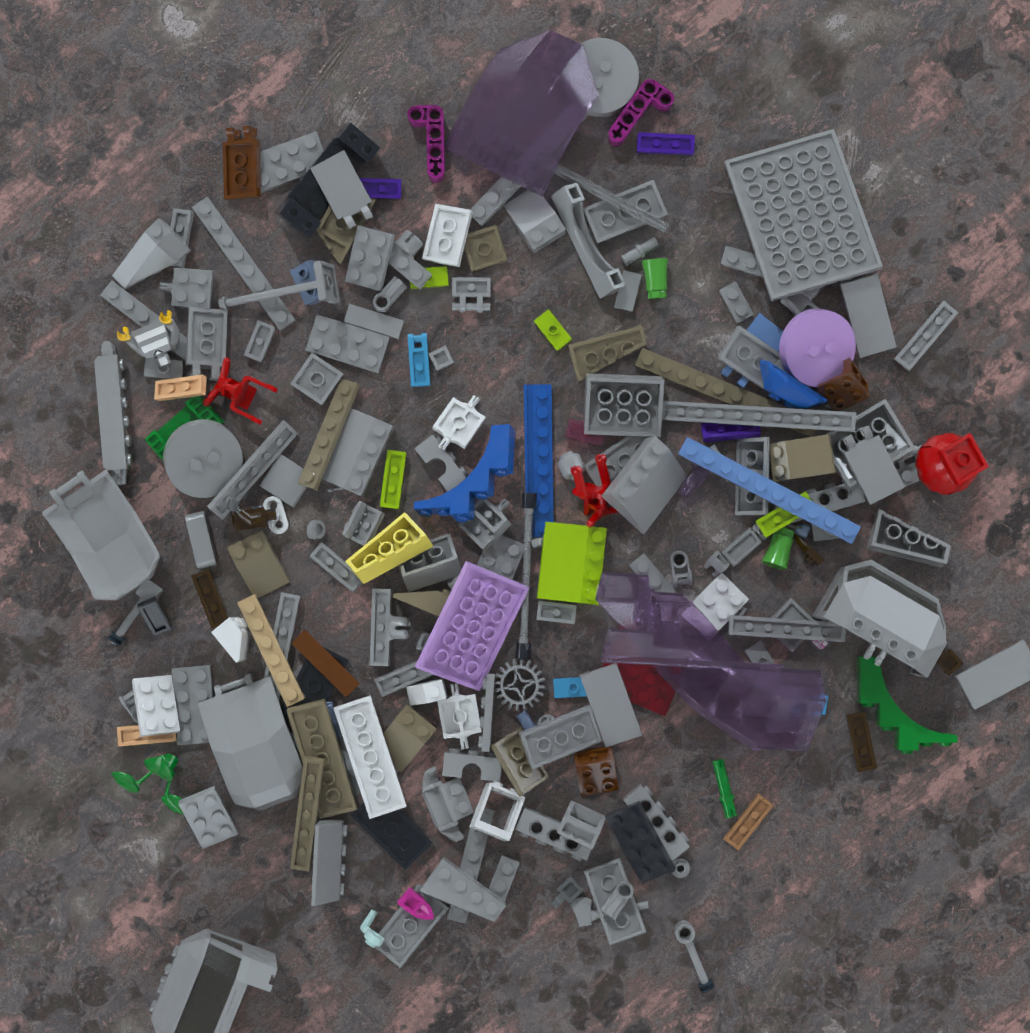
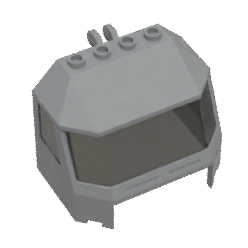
[812,560,947,678]
[149,929,277,1033]

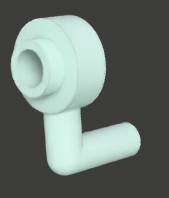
[360,909,384,948]

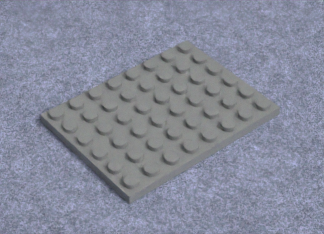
[724,129,883,301]

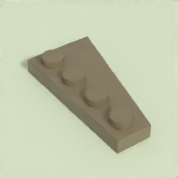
[568,325,647,382]

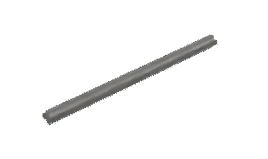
[499,134,669,233]

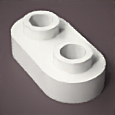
[263,496,289,534]

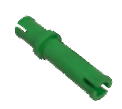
[712,759,737,818]

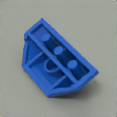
[759,360,828,409]

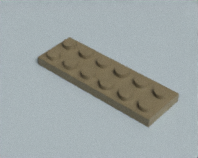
[287,699,358,819]

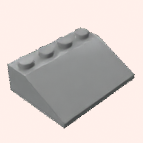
[584,373,664,437]
[824,399,915,488]
[322,408,394,497]
[602,436,688,534]
[311,819,348,906]

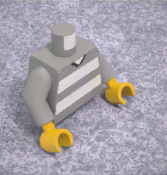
[117,310,179,367]

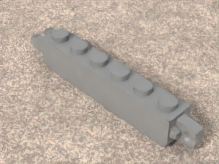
[94,340,133,486]

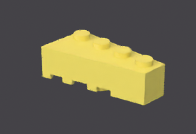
[345,512,433,584]

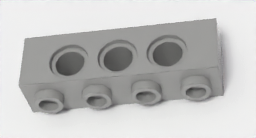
[791,480,866,523]
[622,784,689,861]
[515,806,591,861]

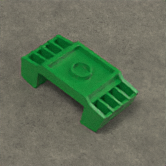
[145,396,225,461]

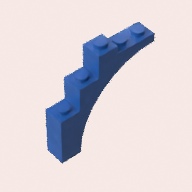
[414,424,515,522]

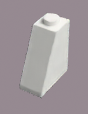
[406,678,448,706]

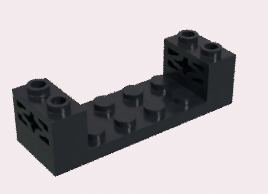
[275,123,380,238]

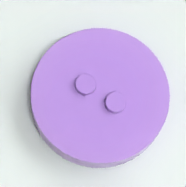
[779,309,856,387]

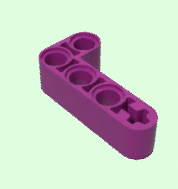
[608,79,674,146]
[407,105,445,183]

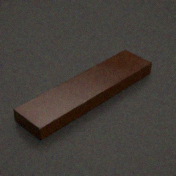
[291,629,360,697]

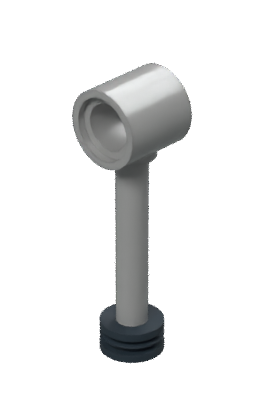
[108,580,163,646]
[674,920,715,993]

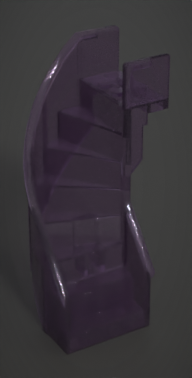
[595,572,827,751]

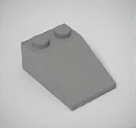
[503,186,566,254]

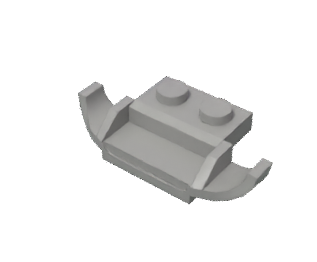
[421,766,474,842]

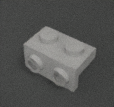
[342,501,385,546]

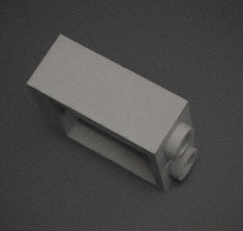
[557,800,606,849]

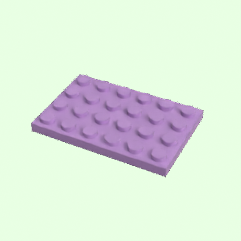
[415,561,529,691]

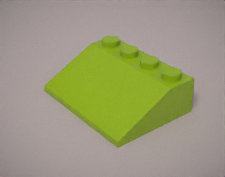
[537,522,607,605]

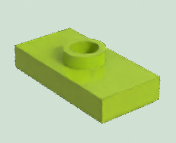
[410,266,449,289]
[534,309,572,351]

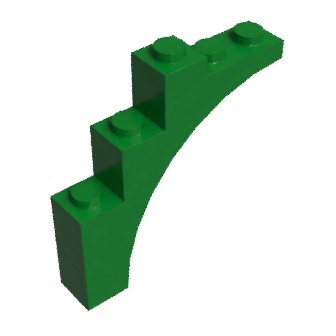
[857,656,957,754]

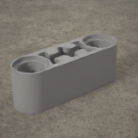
[185,511,218,569]

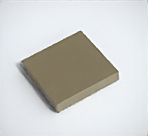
[464,225,508,273]

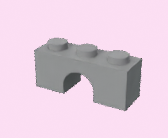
[415,435,469,492]
[442,748,502,782]

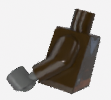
[226,499,277,531]

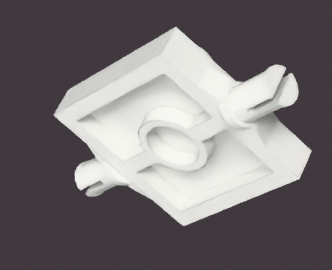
[432,395,485,450]
[437,683,482,750]

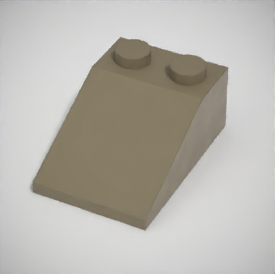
[769,434,836,482]
[227,530,290,598]
[393,589,451,616]
[383,704,438,772]

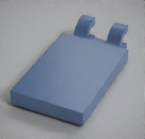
[721,313,783,388]

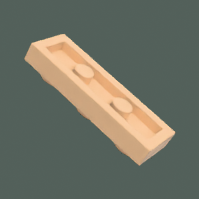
[154,375,207,401]
[117,725,177,746]

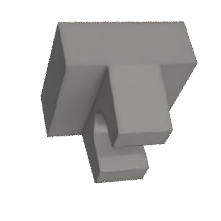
[704,550,731,577]

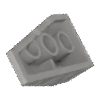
[112,218,191,290]

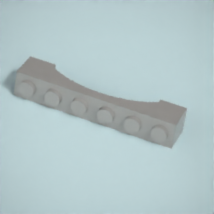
[551,183,626,299]

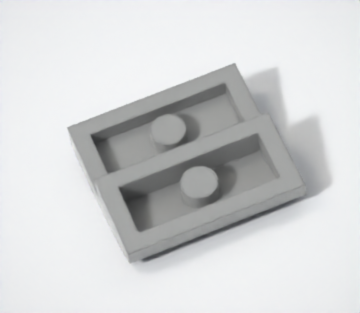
[259,454,307,508]

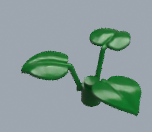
[111,753,184,815]

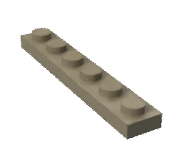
[298,378,360,491]
[290,756,325,872]

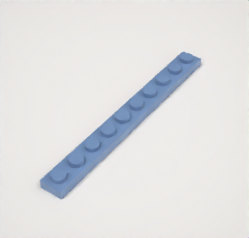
[678,437,861,544]

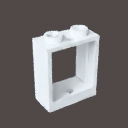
[469,781,525,841]

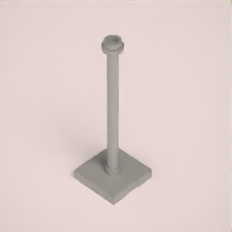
[218,260,340,310]

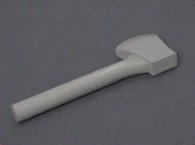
[570,897,649,927]

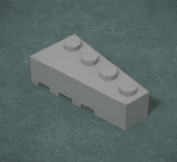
[867,508,951,568]
[420,856,506,922]

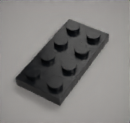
[281,647,349,716]
[605,801,676,883]
[351,802,433,870]

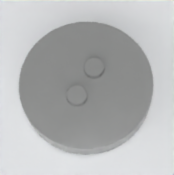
[562,38,639,117]
[163,419,243,498]

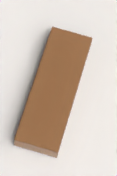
[723,793,774,851]

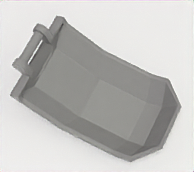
[42,470,160,600]
[198,673,303,811]

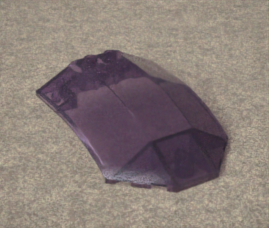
[444,30,599,197]

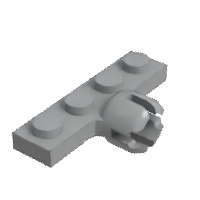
[373,226,432,289]
[370,589,411,666]

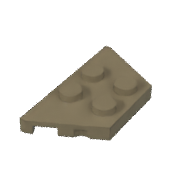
[316,198,376,265]

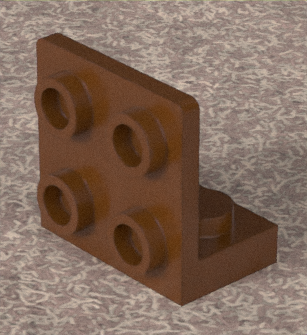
[817,358,870,411]
[573,746,619,797]

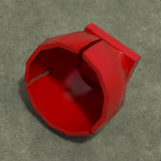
[915,432,989,495]

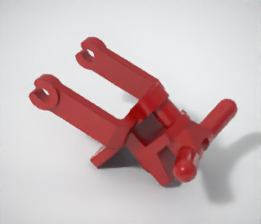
[203,357,278,425]
[571,454,619,528]

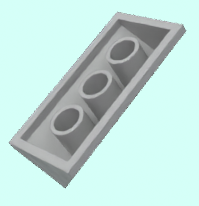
[735,437,769,516]

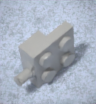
[159,268,214,309]
[458,498,512,551]

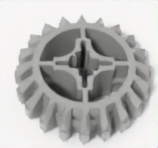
[494,659,545,711]

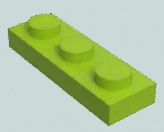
[380,450,407,509]
[755,491,811,538]

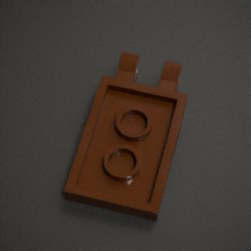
[223,126,261,200]

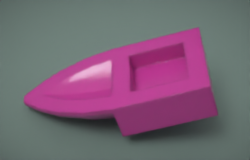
[397,887,434,920]

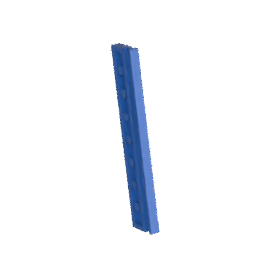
[524,384,554,537]

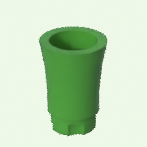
[641,258,668,299]
[761,527,795,570]

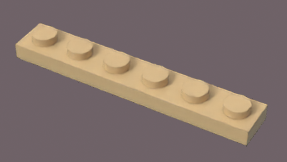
[237,594,305,707]

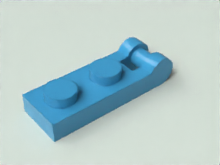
[408,333,430,387]

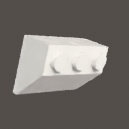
[211,617,250,663]

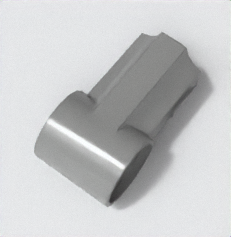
[373,276,407,314]
[601,881,634,920]

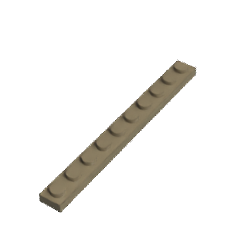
[635,348,815,437]

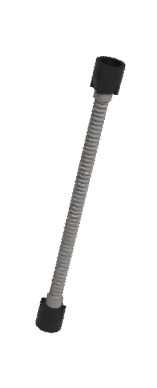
[515,493,537,659]

